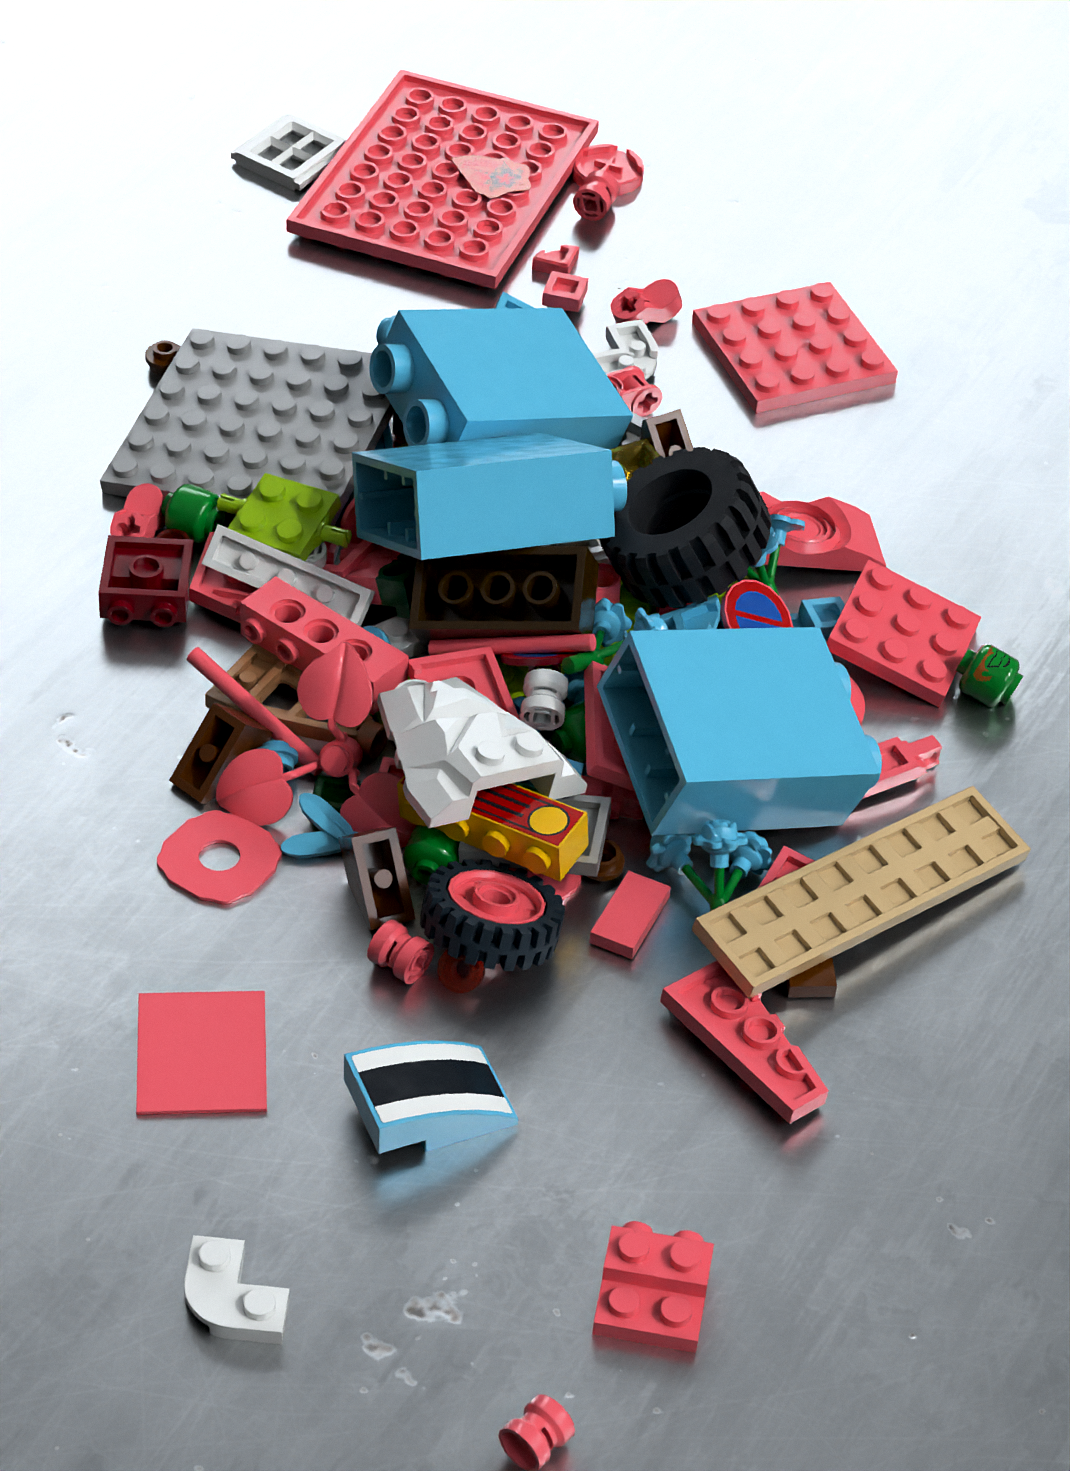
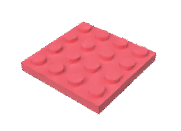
[692,282,898,413]

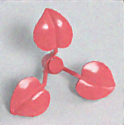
[216,642,416,848]

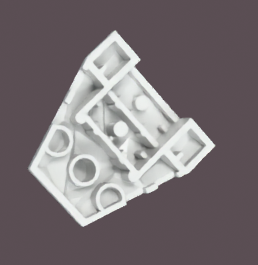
[377,677,588,828]

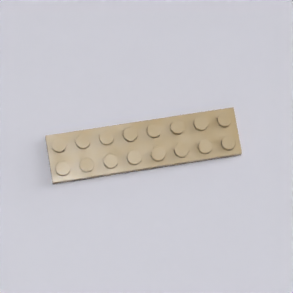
[691,786,1031,999]

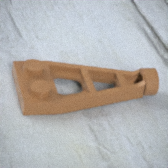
[205,644,388,759]

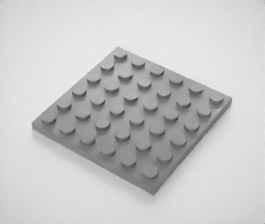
[99,328,395,526]

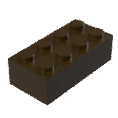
[409,546,599,646]

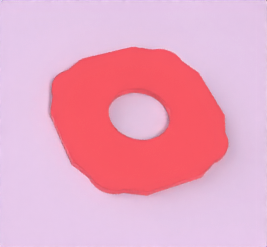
[157,810,282,905]

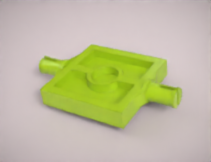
[217,473,352,561]

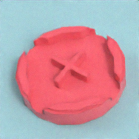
[572,144,645,196]

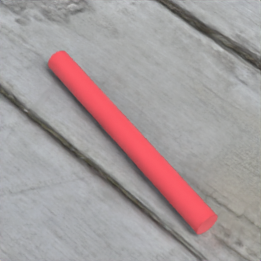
[428,634,596,656]
[186,647,323,776]

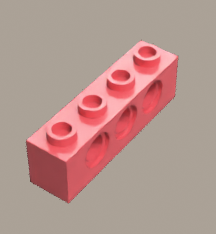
[240,576,409,715]

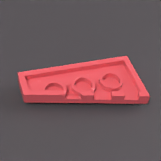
[660,960,829,1124]

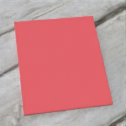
[136,991,267,1115]

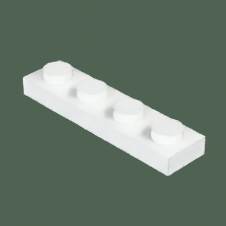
[201,524,375,627]

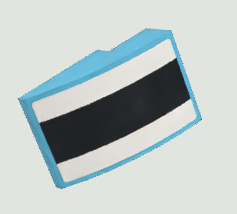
[344,1041,518,1154]

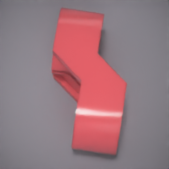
[610,279,682,325]
[110,483,165,538]

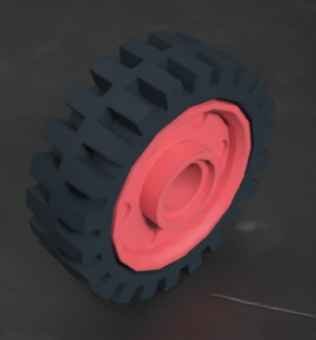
[420,859,565,971]

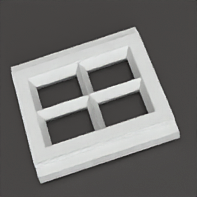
[230,114,347,191]

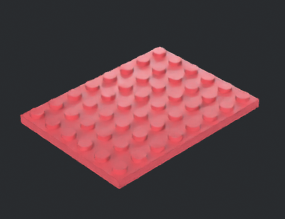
[286,69,599,289]

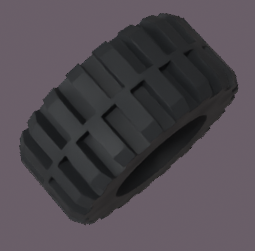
[599,447,771,608]

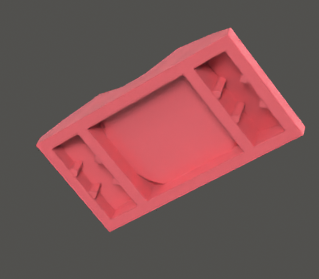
[759,491,886,571]

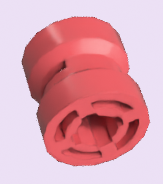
[573,170,620,221]
[367,919,434,984]
[498,1394,575,1471]

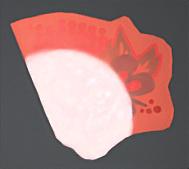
[450,155,531,198]

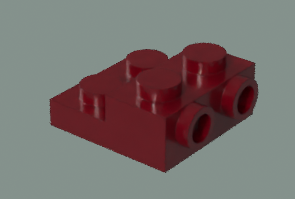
[98,535,194,627]

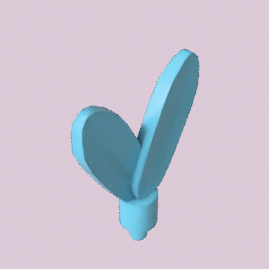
[280,793,358,859]

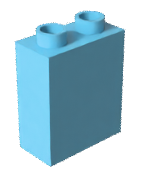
[369,308,633,457]
[352,433,627,560]
[597,627,882,836]

